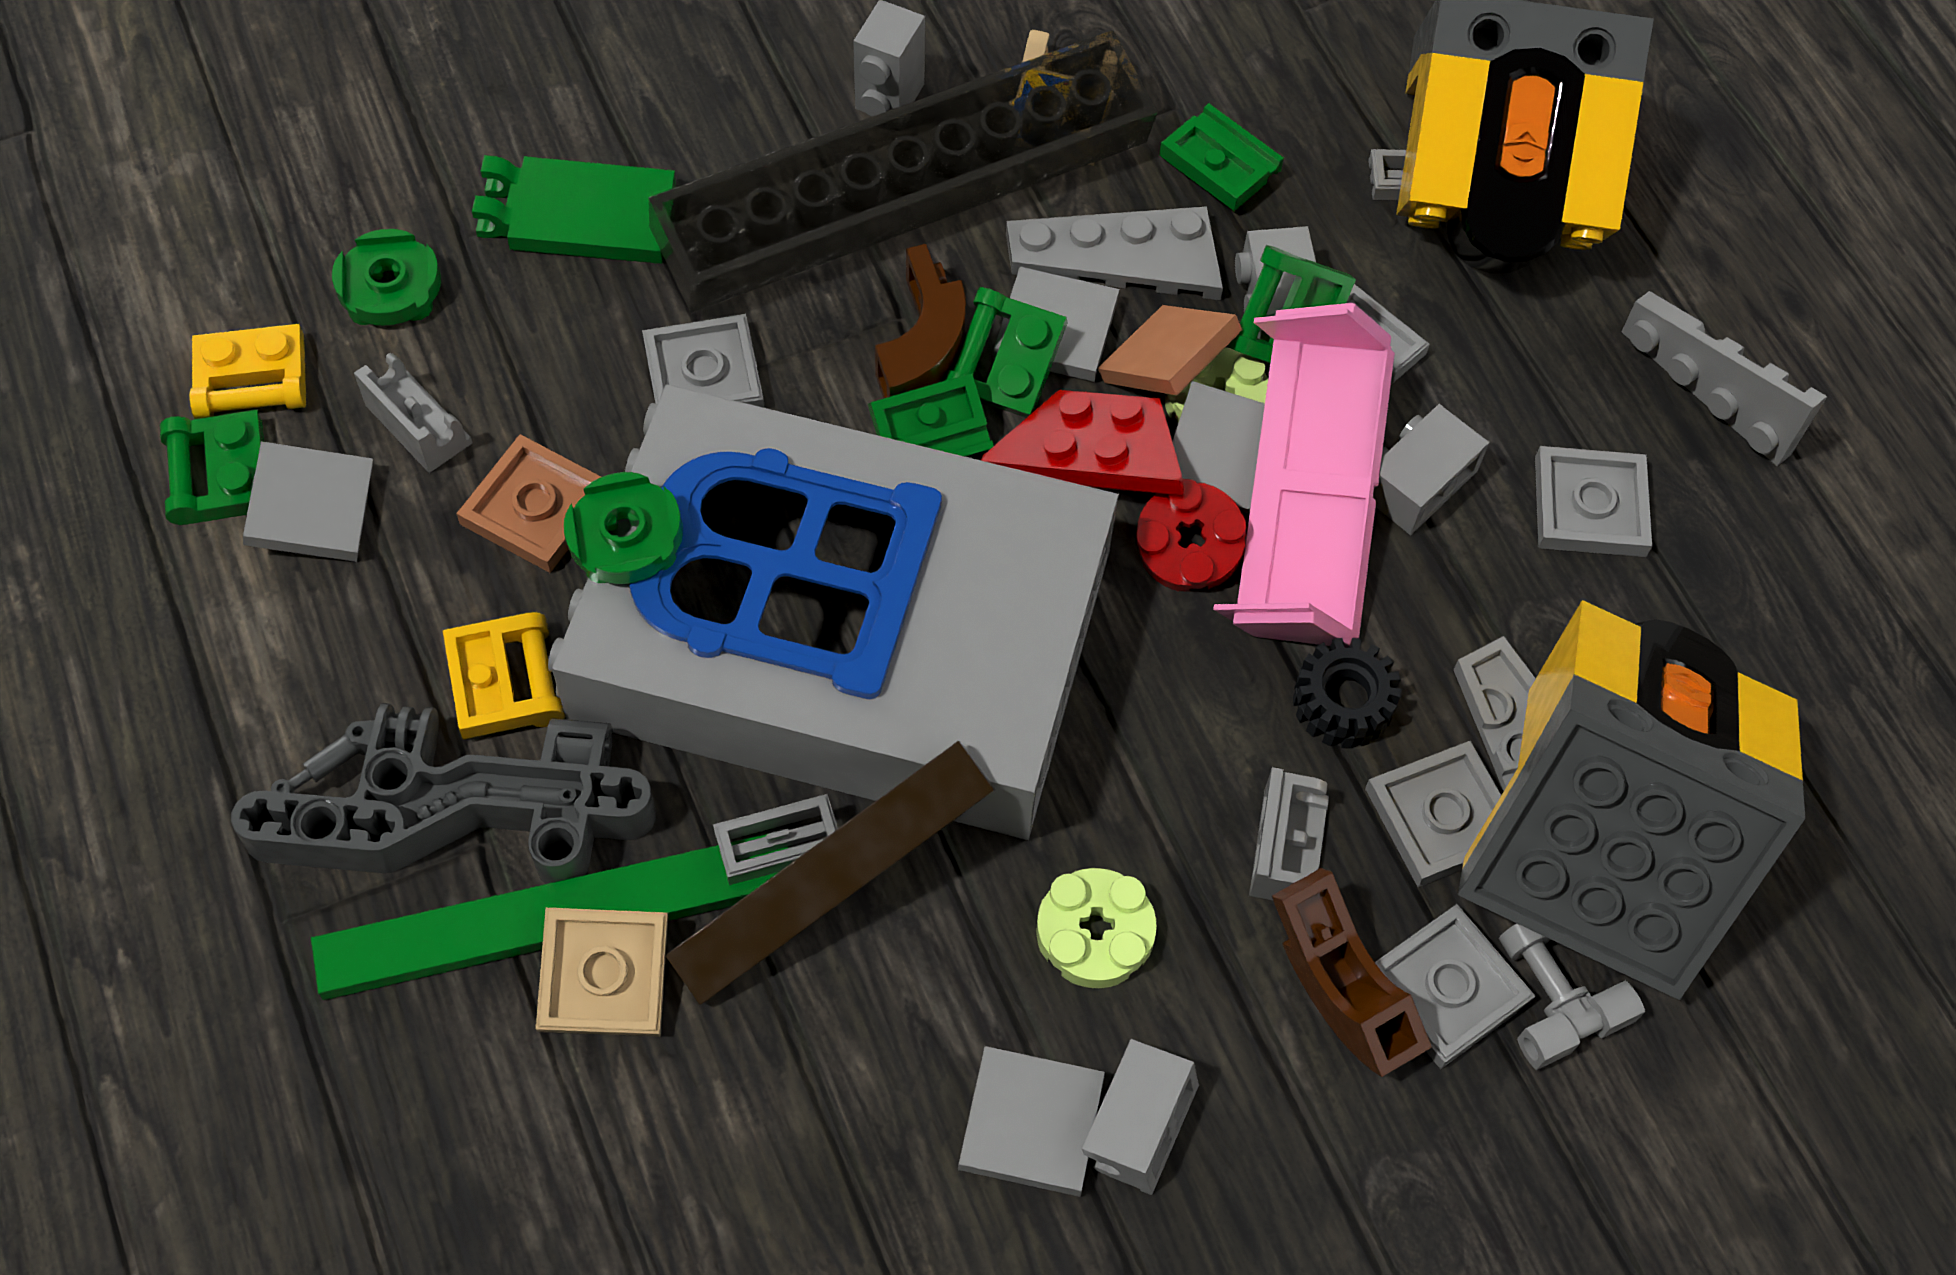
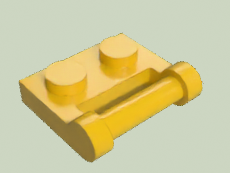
[189,324,306,419]
[443,612,565,739]

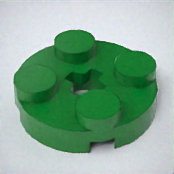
[332,229,441,326]
[564,472,683,584]

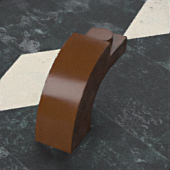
[875,244,966,399]
[1272,868,1432,1077]

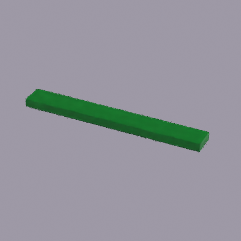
[311,834,788,1000]

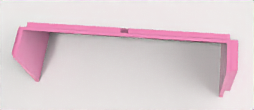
[1213,303,1395,648]

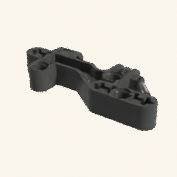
[231,703,656,884]

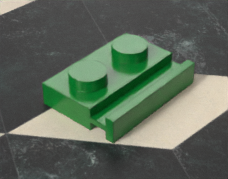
[1159,103,1284,211]
[868,373,994,457]

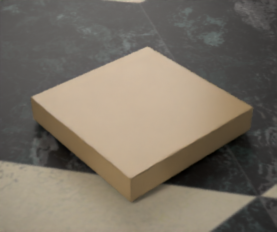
[536,907,668,1037]

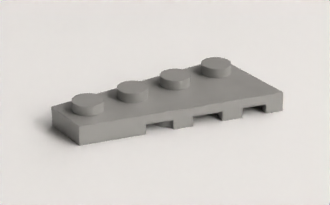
[1006,206,1223,300]

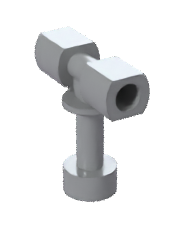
[1499,923,1645,1070]

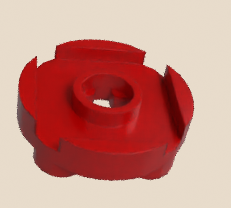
[1136,479,1246,592]

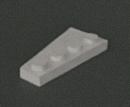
[1621,291,1827,466]
[1454,636,1536,791]

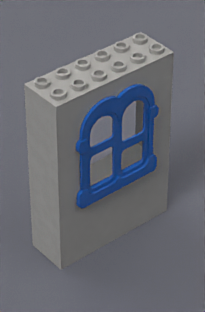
[548,384,1119,840]

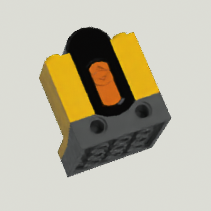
[1396,0,1654,273]
[1458,600,1805,1000]

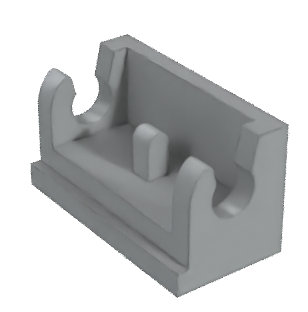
[354,353,473,473]
[1249,767,1329,900]
[1082,1039,1199,1195]

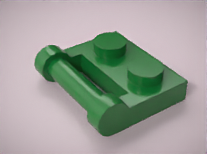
[1227,245,1356,363]
[944,287,1068,418]
[160,410,264,525]

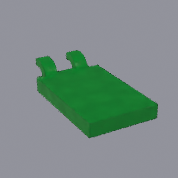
[472,155,676,264]

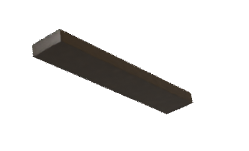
[665,741,995,1005]

